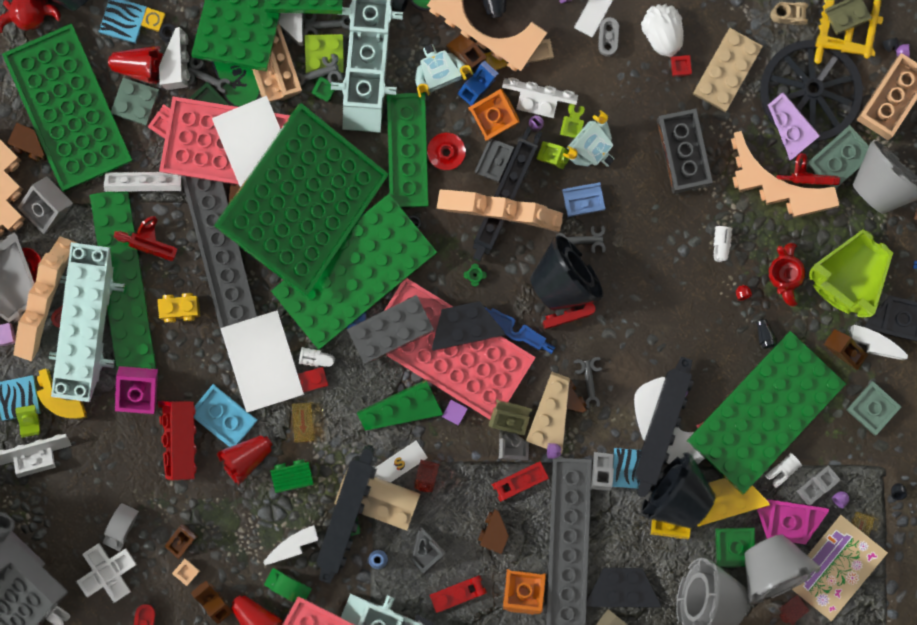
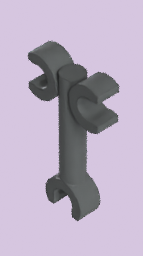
[302,13,350,38]
[296,54,344,87]
[188,58,232,94]
[556,226,606,254]
[573,357,602,408]

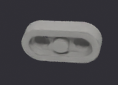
[598,18,619,56]

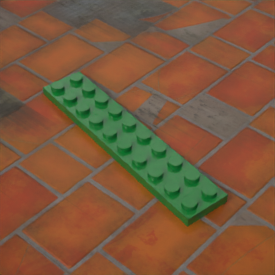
[90,191,157,372]

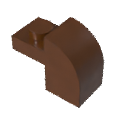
[191,581,233,624]

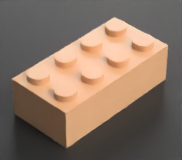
[857,53,917,140]

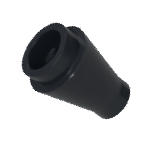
[756,319,778,349]

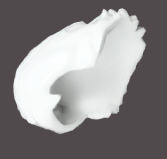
[641,4,684,57]

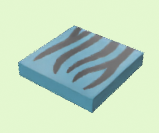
[99,0,147,44]
[0,375,41,421]
[612,448,641,489]

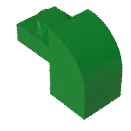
[264,568,312,602]

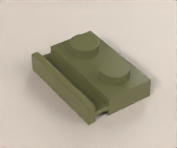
[825,0,872,35]
[488,399,532,435]

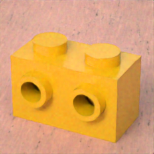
[158,293,200,323]

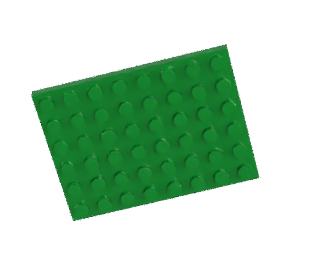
[214,103,389,296]

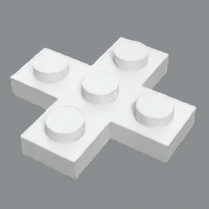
[77,543,137,603]

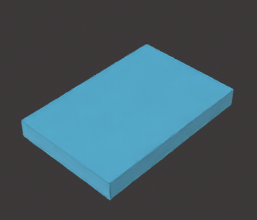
[194,384,258,447]

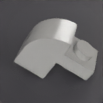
[591,452,614,491]
[102,503,139,552]

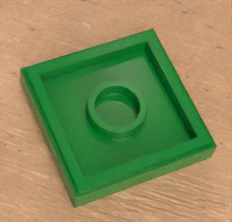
[715,528,755,567]

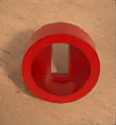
[736,285,752,301]

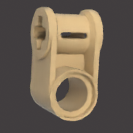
[770,2,808,25]

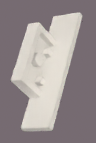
[502,77,578,118]
[0,434,71,478]

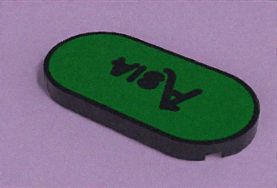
[211,61,261,107]

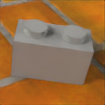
[18,176,73,235]

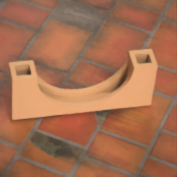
[427,0,548,71]

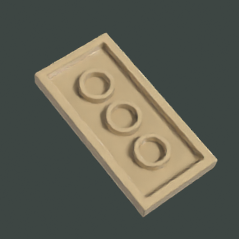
[693,28,763,112]

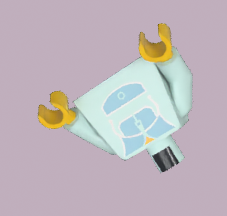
[415,44,473,97]
[563,110,614,167]

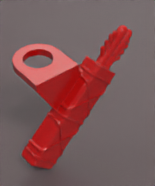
[776,153,840,185]
[114,216,177,261]

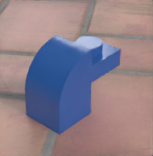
[458,61,498,106]

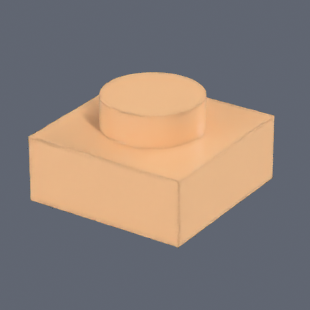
[172,559,200,586]

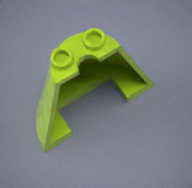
[809,229,893,318]

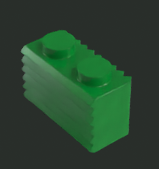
[270,459,314,493]

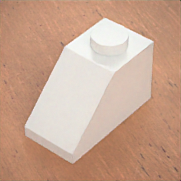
[279,13,304,46]

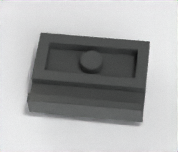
[475,138,515,183]

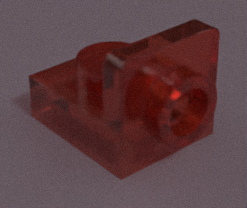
[414,460,439,492]
[778,595,809,625]

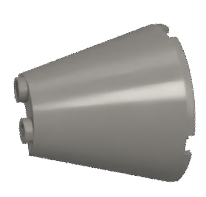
[0,232,34,322]

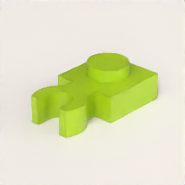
[560,104,584,138]

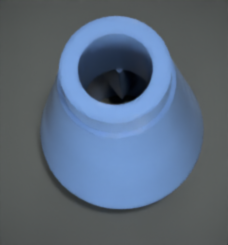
[368,550,388,569]

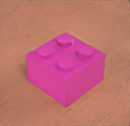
[115,366,158,414]

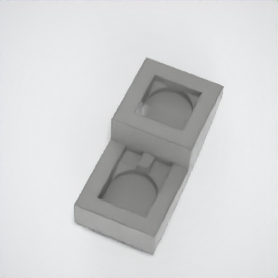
[796,465,840,506]

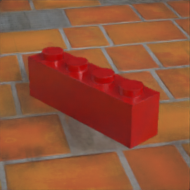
[158,401,197,480]

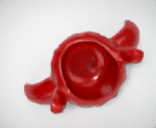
[0,0,61,33]
[769,243,805,307]

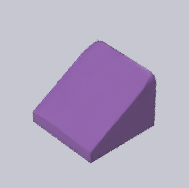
[442,400,468,426]

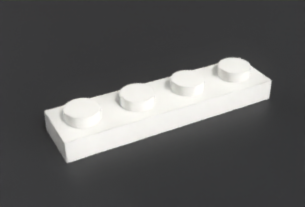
[104,172,182,192]

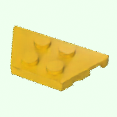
[698,478,770,527]

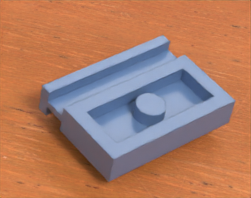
[562,182,605,217]

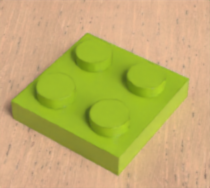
[305,34,344,73]

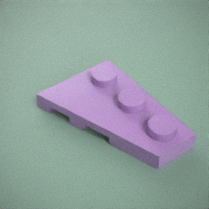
[768,92,820,160]

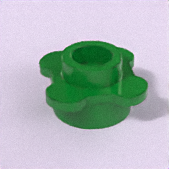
[464,264,486,287]

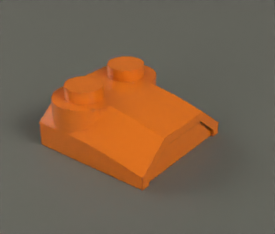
[468,89,520,141]
[503,569,546,614]

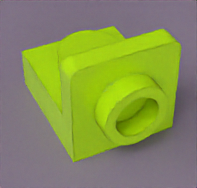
[537,141,569,169]
[16,405,40,437]

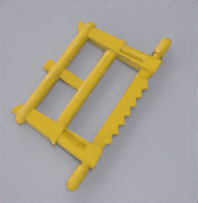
[814,0,883,64]

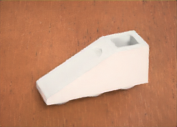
[159,27,190,90]

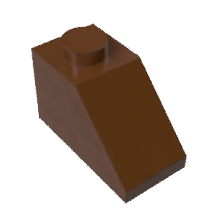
[824,329,868,370]

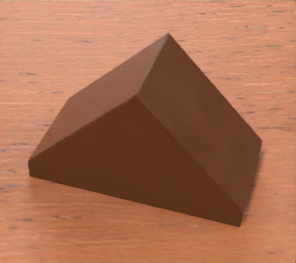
[165,524,199,559]

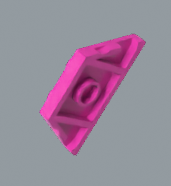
[757,499,829,545]

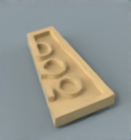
[526,372,570,454]

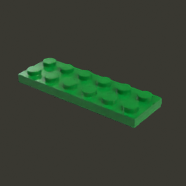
[387,93,428,208]

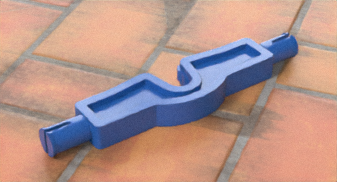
[485,308,555,354]

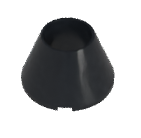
[530,235,604,311]
[641,452,716,529]

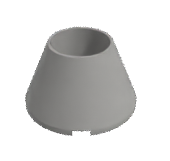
[853,140,917,214]
[745,534,821,605]
[676,558,748,625]

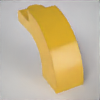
[36,368,88,419]

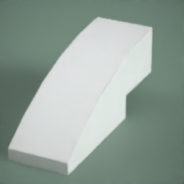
[849,325,908,360]
[264,525,319,565]

